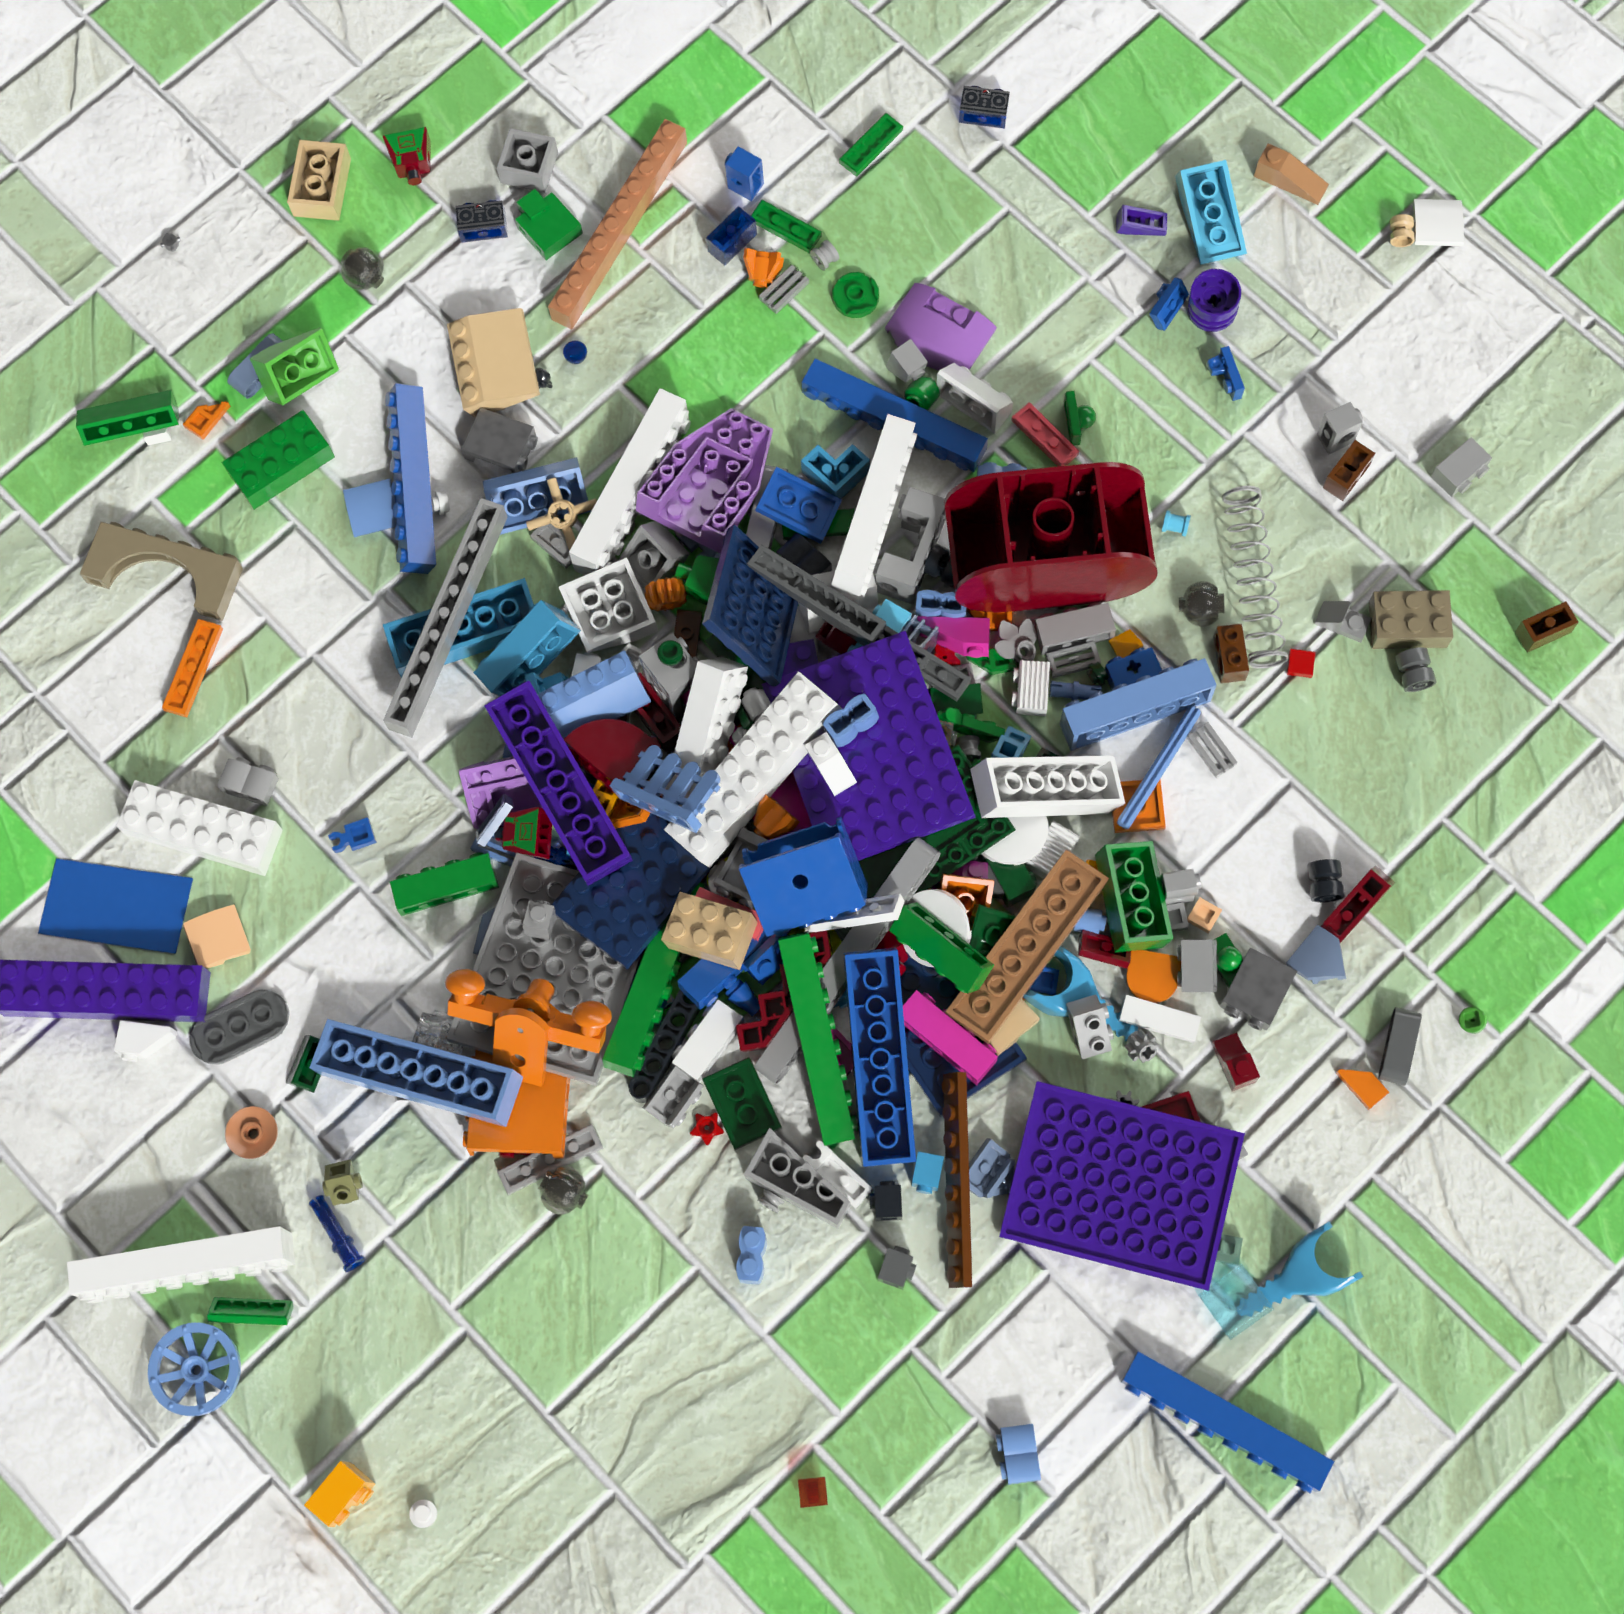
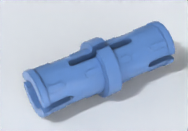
[1049,681,1102,701]

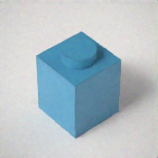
[912,1152,944,1194]

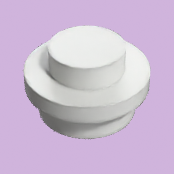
[431,491,450,516]
[409,1500,437,1528]

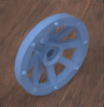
[148,1322,241,1416]

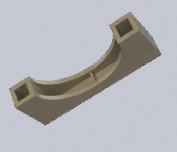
[80,522,243,621]

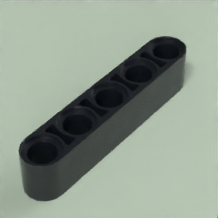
[628,989,700,1103]

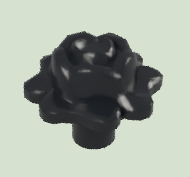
[535,368,553,389]

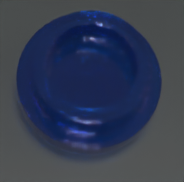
[563,340,587,364]

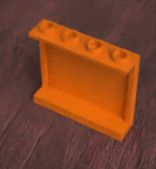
[463,1050,570,1159]

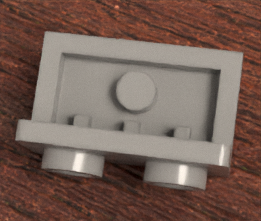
[642,1065,704,1128]

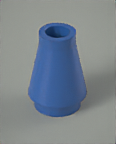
[725,979,760,1017]

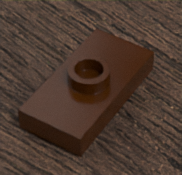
[674,609,702,658]

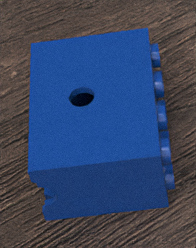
[739,817,867,937]

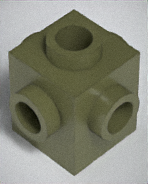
[322,1159,363,1206]

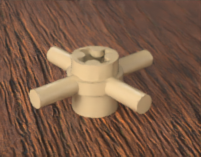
[526,478,597,551]

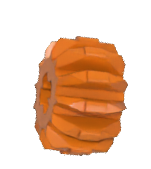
[644,577,687,611]

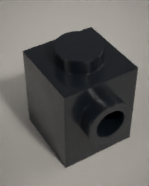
[869,1181,902,1221]

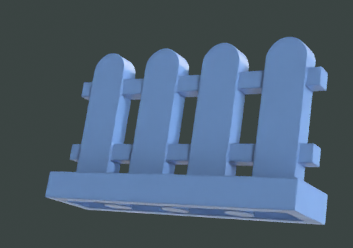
[610,745,721,833]

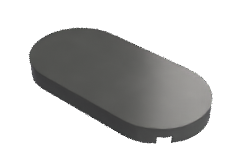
[189,990,290,1065]

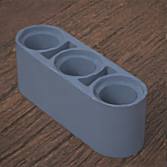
[227,333,283,398]

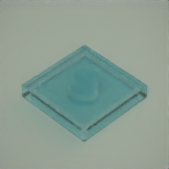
[1198,1264,1274,1341]

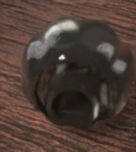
[341,247,384,291]
[1179,581,1224,627]
[538,1166,588,1215]

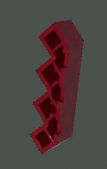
[736,930,833,1052]

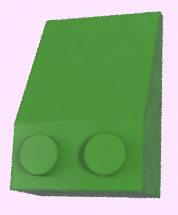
[250,327,339,406]

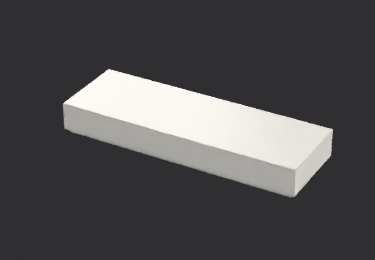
[1118,995,1201,1043]

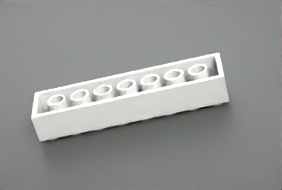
[569,389,691,575]
[831,414,917,603]
[664,671,842,868]
[67,1226,295,1303]

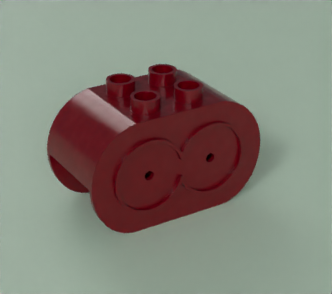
[944,462,1158,613]

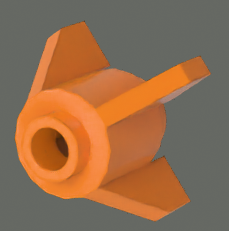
[743,248,784,288]
[753,795,800,839]

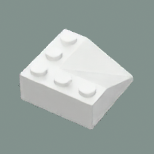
[559,558,658,653]

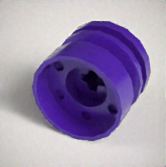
[1188,269,1241,332]

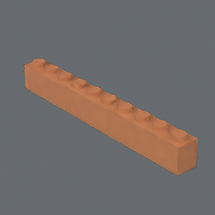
[548,119,687,330]

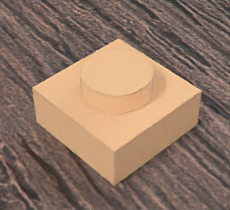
[1187,897,1222,934]

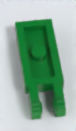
[936,707,1005,743]

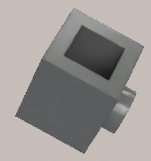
[878,1246,917,1290]

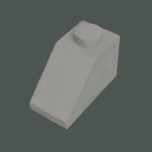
[886,339,928,383]

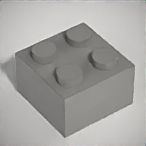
[497,128,558,193]

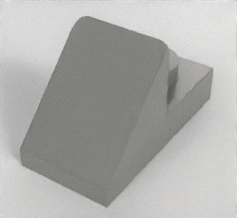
[1314,601,1371,643]

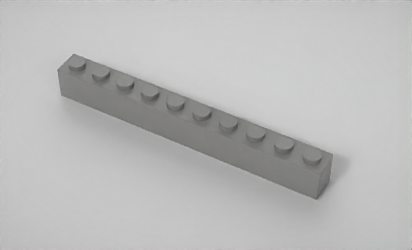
[383,498,508,738]

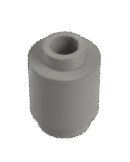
[741,687,771,722]

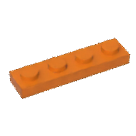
[162,619,223,718]

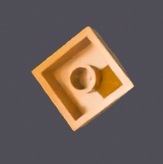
[304,1461,375,1527]

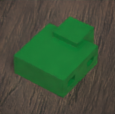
[515,189,583,260]

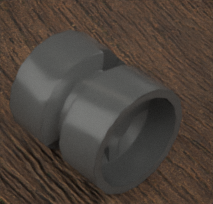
[1395,647,1437,692]

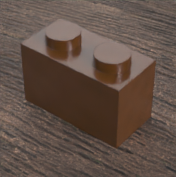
[1515,601,1579,653]

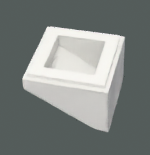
[143,427,172,445]

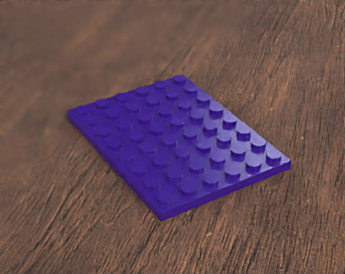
[762,631,976,861]
[999,1081,1245,1291]

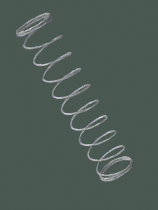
[1222,485,1289,669]

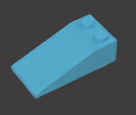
[1175,160,1247,265]

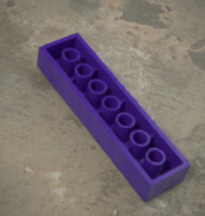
[484,680,633,886]
[0,960,211,1023]

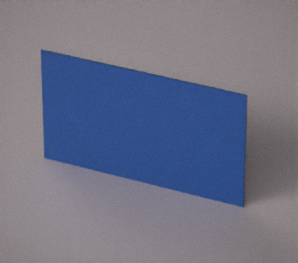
[38,858,193,954]

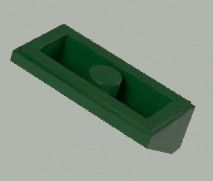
[286,1035,321,1093]

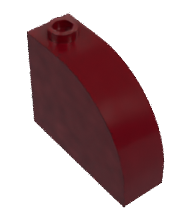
[564,719,661,795]

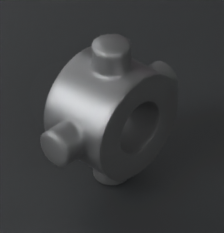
[160,233,181,252]

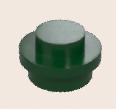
[657,640,683,666]
[1086,662,1108,686]

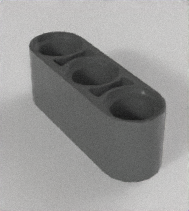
[1378,1007,1422,1086]

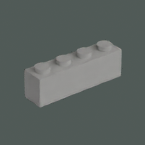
[744,1128,851,1229]

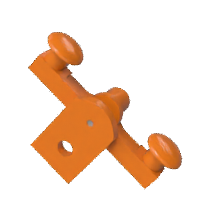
[445,969,612,1087]

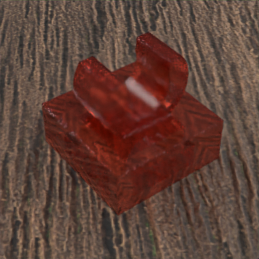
[798,1477,828,1508]

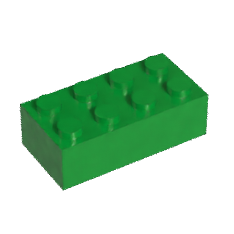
[222,410,335,510]
[1095,841,1173,952]

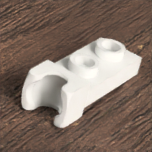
[802,1140,873,1209]

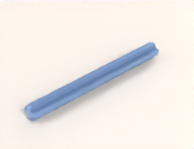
[1117,706,1201,829]

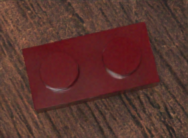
[1078,930,1131,969]

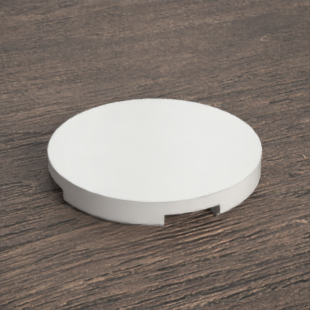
[981,816,1048,866]
[903,889,971,967]

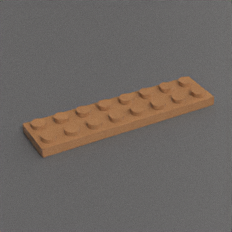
[946,850,1109,1044]

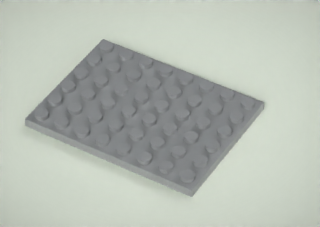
[447,853,644,1086]

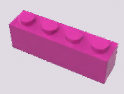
[903,990,998,1085]

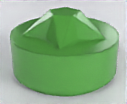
[1459,1007,1487,1034]

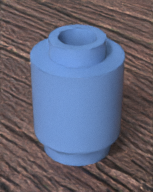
[1073,908,1107,934]

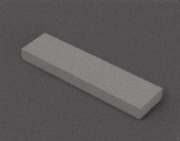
[497,1124,603,1195]

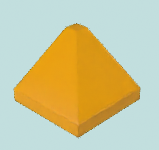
[1108,629,1144,658]

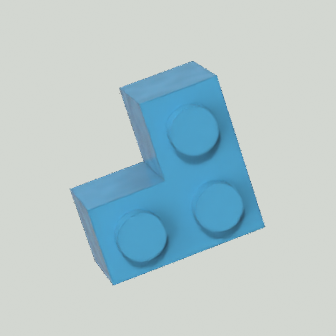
[801,444,870,499]

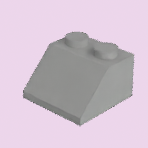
[618,521,690,589]

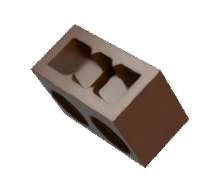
[1323,440,1376,501]
[1213,624,1249,683]

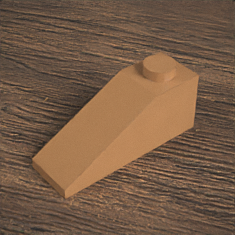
[1254,143,1329,205]

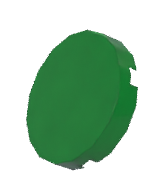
[832,272,879,318]

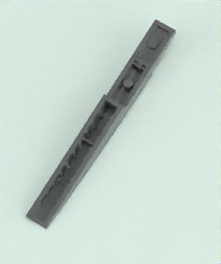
[747,544,971,702]

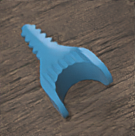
[1023,946,1138,1042]
[1236,1221,1364,1317]

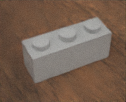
[1035,602,1116,655]

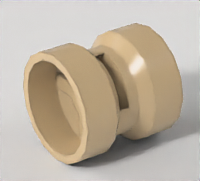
[1390,214,1415,247]

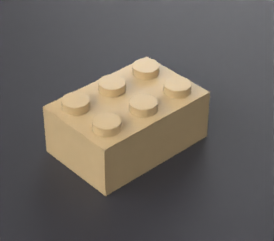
[287,140,351,221]
[661,892,758,970]

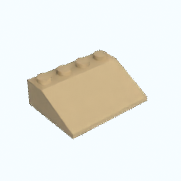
[447,308,540,418]

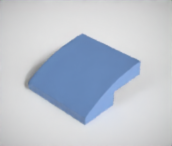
[343,479,397,537]

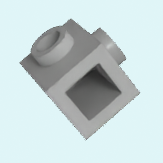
[520,900,556,940]

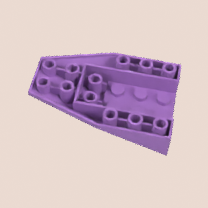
[636,408,773,554]

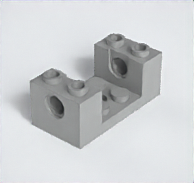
[873,487,946,604]
[639,633,700,724]

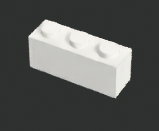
[672,1000,744,1083]

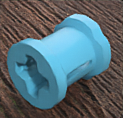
[1161,510,1191,537]

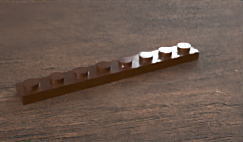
[942,1072,972,1288]

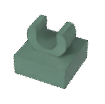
[1216,1234,1243,1266]

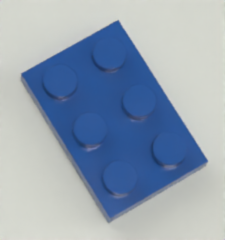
[755,467,842,544]

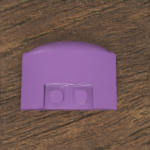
[885,283,997,371]
[459,756,543,829]

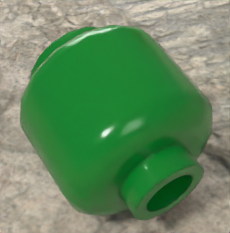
[904,376,940,410]

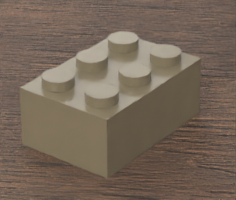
[1369,590,1453,649]

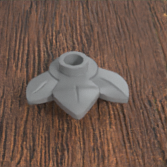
[994,618,1037,663]

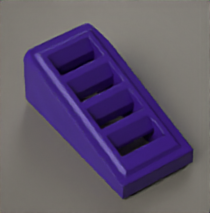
[1116,205,1167,236]

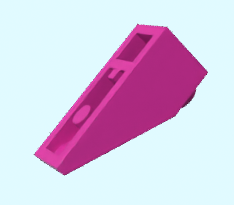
[917,616,990,658]

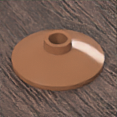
[225,1106,278,1159]

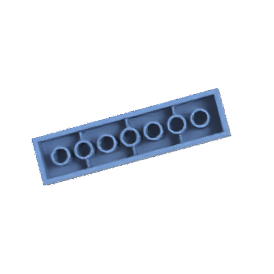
[309,1019,523,1127]

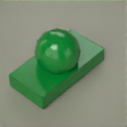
[1064,391,1096,446]
[1214,933,1243,988]

